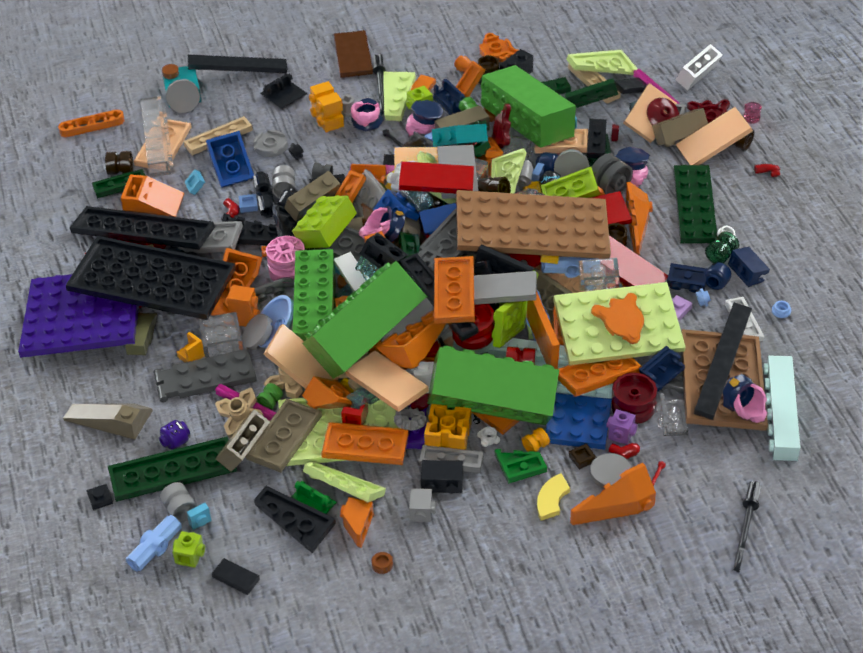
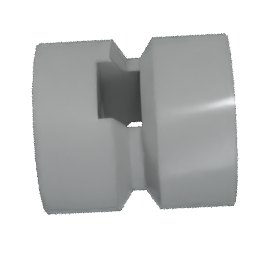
[272,165,295,198]
[160,482,197,522]

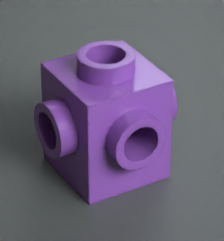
[607,409,638,445]

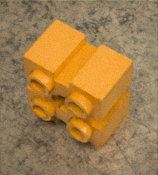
[309,81,344,132]
[424,404,472,450]

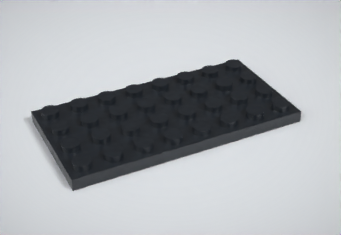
[66,236,236,320]

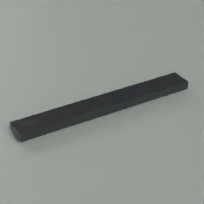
[693,302,752,420]

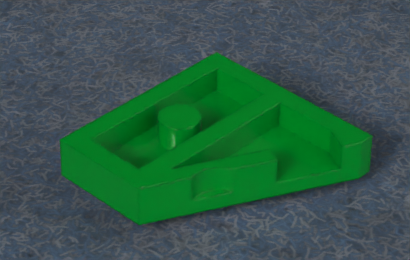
[494,449,547,484]

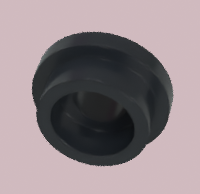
[288,143,304,160]

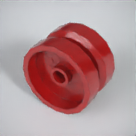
[452,304,495,350]

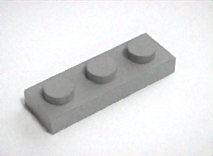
[419,445,483,473]

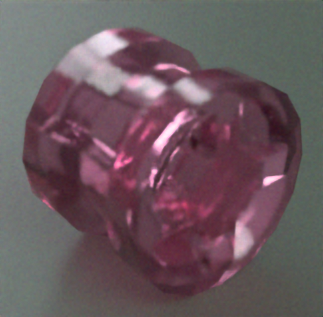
[743,102,762,123]

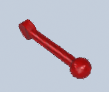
[652,461,666,486]

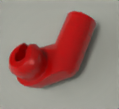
[608,443,640,459]

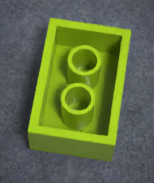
[292,195,357,248]

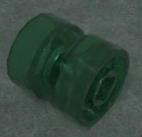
[705,231,739,263]

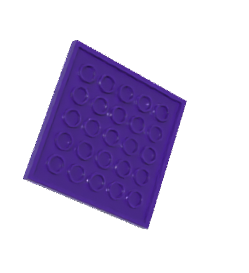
[18,274,139,358]

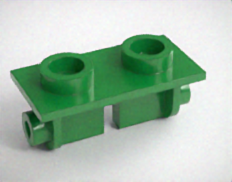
[291,481,337,514]

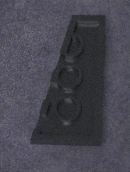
[222,213,278,246]
[254,486,336,553]

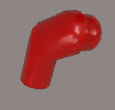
[754,164,781,177]
[223,198,240,218]

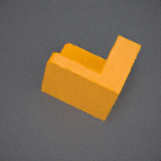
[177,332,205,362]

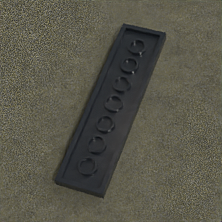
[69,206,215,250]

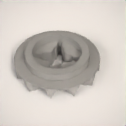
[394,407,426,430]

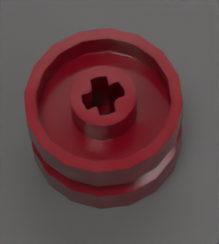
[611,373,657,424]

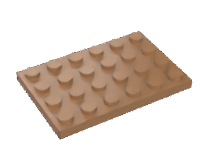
[681,329,768,431]

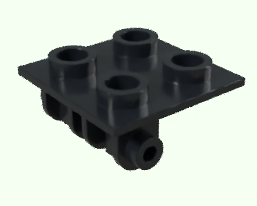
[260,73,307,109]

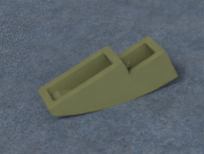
[125,312,158,355]

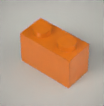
[227,285,260,327]

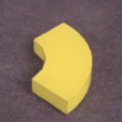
[537,473,570,521]

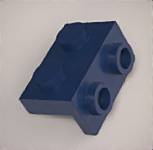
[667,263,708,293]

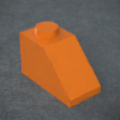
[340,497,374,548]

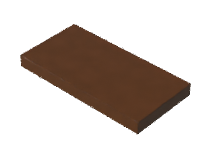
[334,30,373,78]

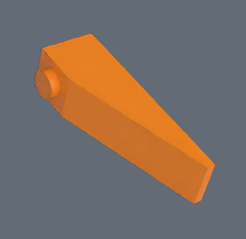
[625,182,653,255]
[211,248,262,320]
[377,310,447,369]
[570,462,656,525]

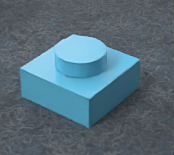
[184,169,205,195]
[187,503,211,530]

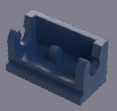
[433,79,465,115]
[728,246,770,287]
[639,346,685,392]

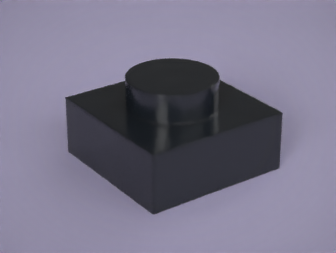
[86,484,113,510]

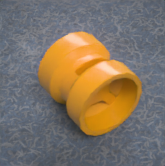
[521,427,550,452]

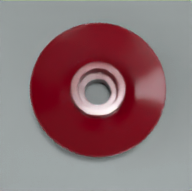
[647,98,679,125]

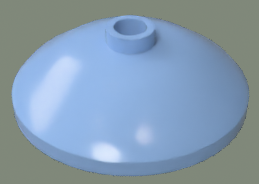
[259,295,294,348]

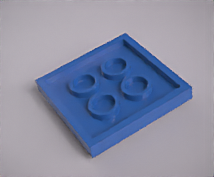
[546,393,612,450]

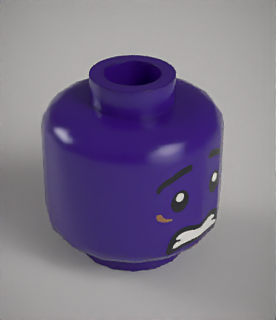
[159,420,190,450]

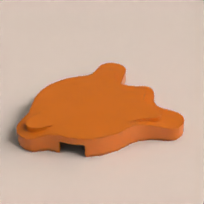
[479,33,518,63]
[591,293,644,344]

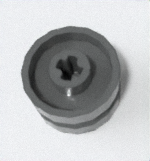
[592,153,633,194]

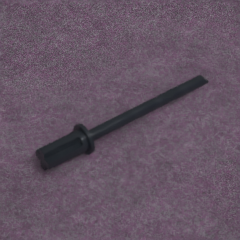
[373,53,386,115]
[733,481,761,573]

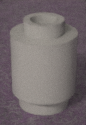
[517,160,533,187]

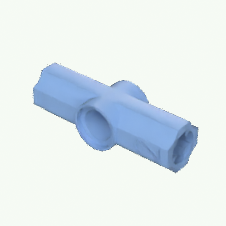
[541,256,601,278]
[126,515,182,572]

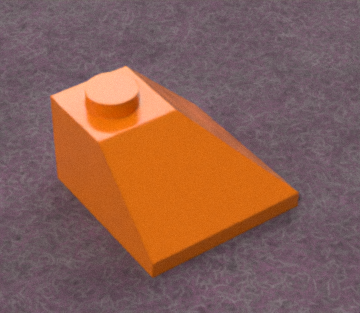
[302,376,362,409]

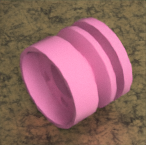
[266,236,305,283]

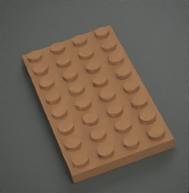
[456,190,611,259]

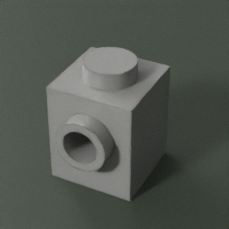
[409,489,436,523]

